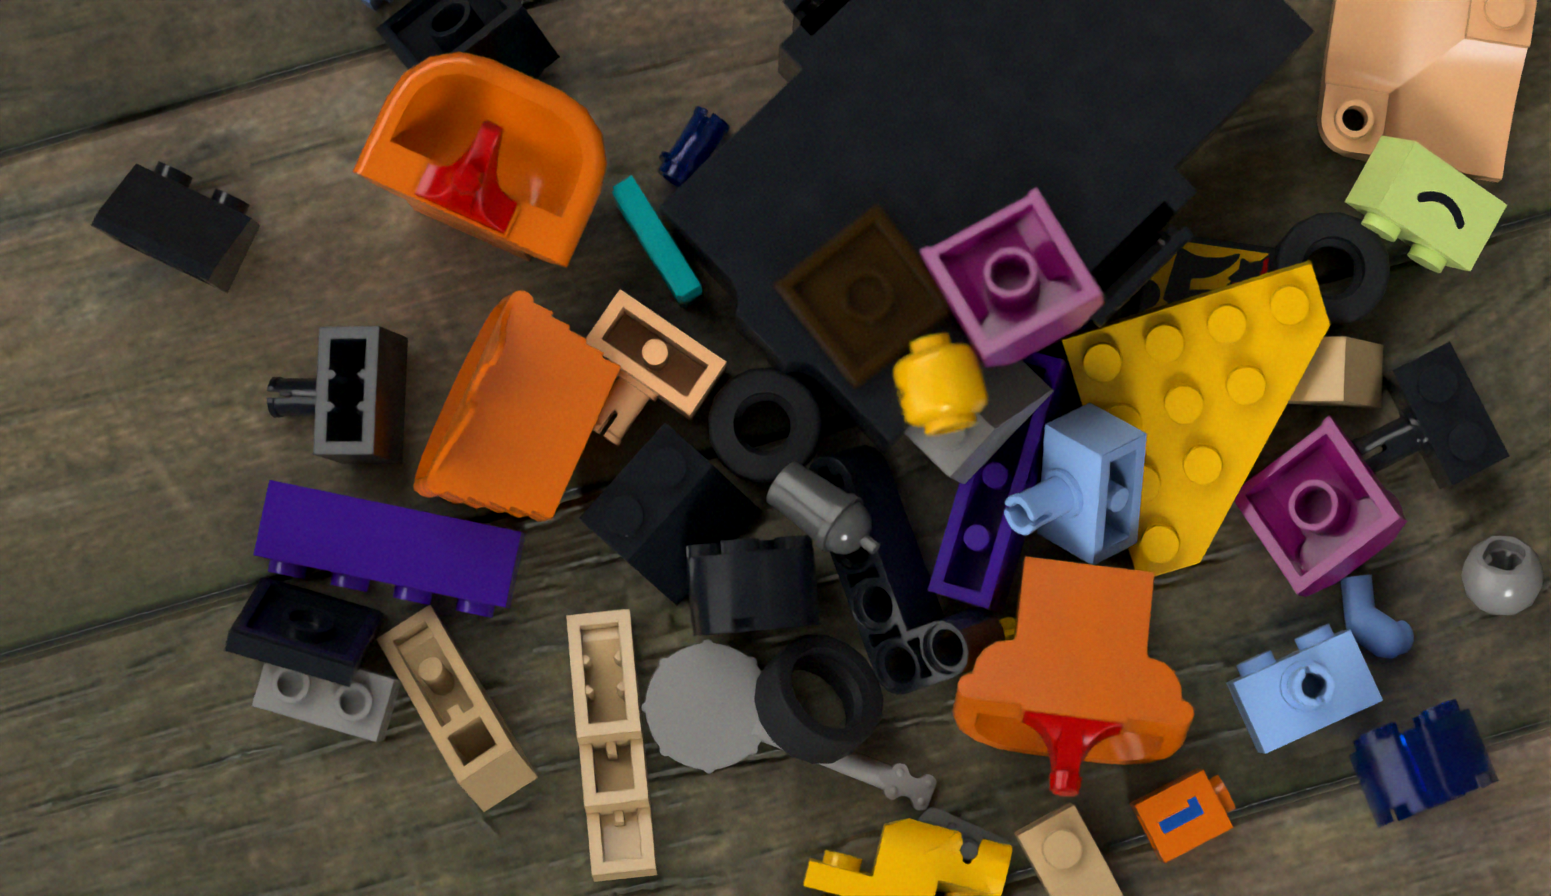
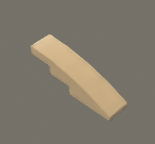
[566,609,658,882]

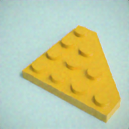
[1062,260,1330,577]

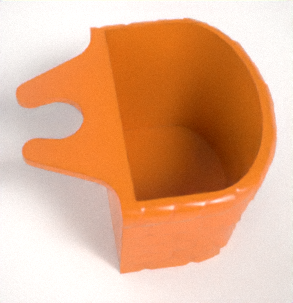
[413,290,621,522]

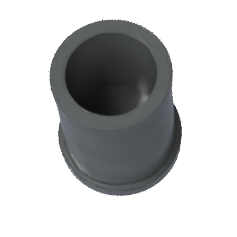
[766,461,880,554]

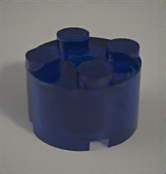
[1348,699,1499,828]

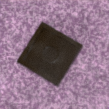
[773,203,953,391]

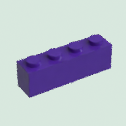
[928,352,1073,613]
[253,480,526,618]

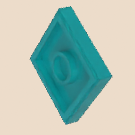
[612,175,704,309]

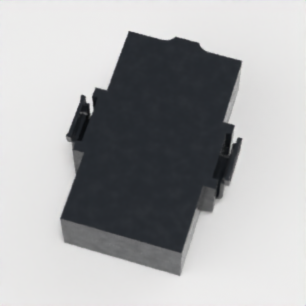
[660,0,1315,454]

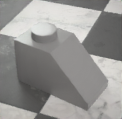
[904,359,1054,484]

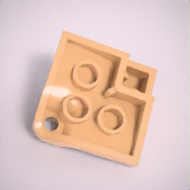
[1317,0,1537,182]

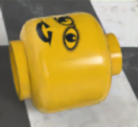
[893,333,988,436]

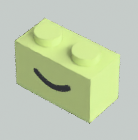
[1345,135,1507,273]

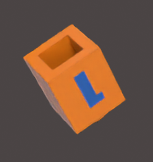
[1129,768,1236,863]

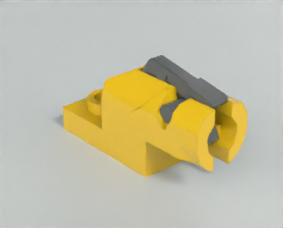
[803,807,1013,896]

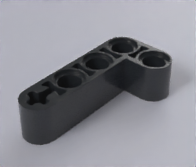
[809,445,1005,695]

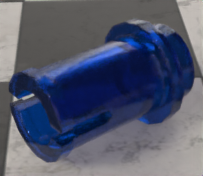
[657,106,730,188]

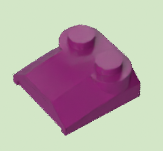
[920,188,1103,368]
[1234,416,1408,597]

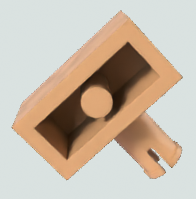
[585,289,727,447]

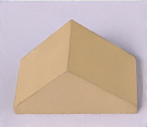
[1287,336,1383,409]

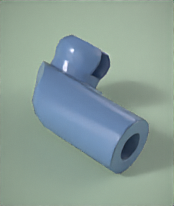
[1340,574,1414,659]

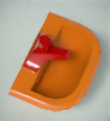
[352,52,607,268]
[953,556,1194,797]

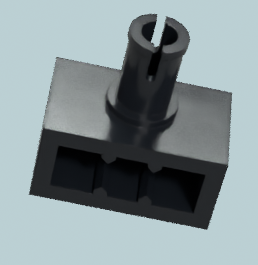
[267,326,408,464]
[1351,341,1510,489]

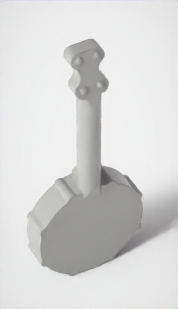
[640,639,937,811]

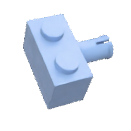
[1004,403,1147,565]
[1226,624,1383,754]

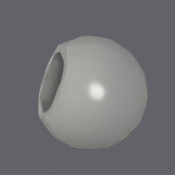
[1461,536,1544,615]

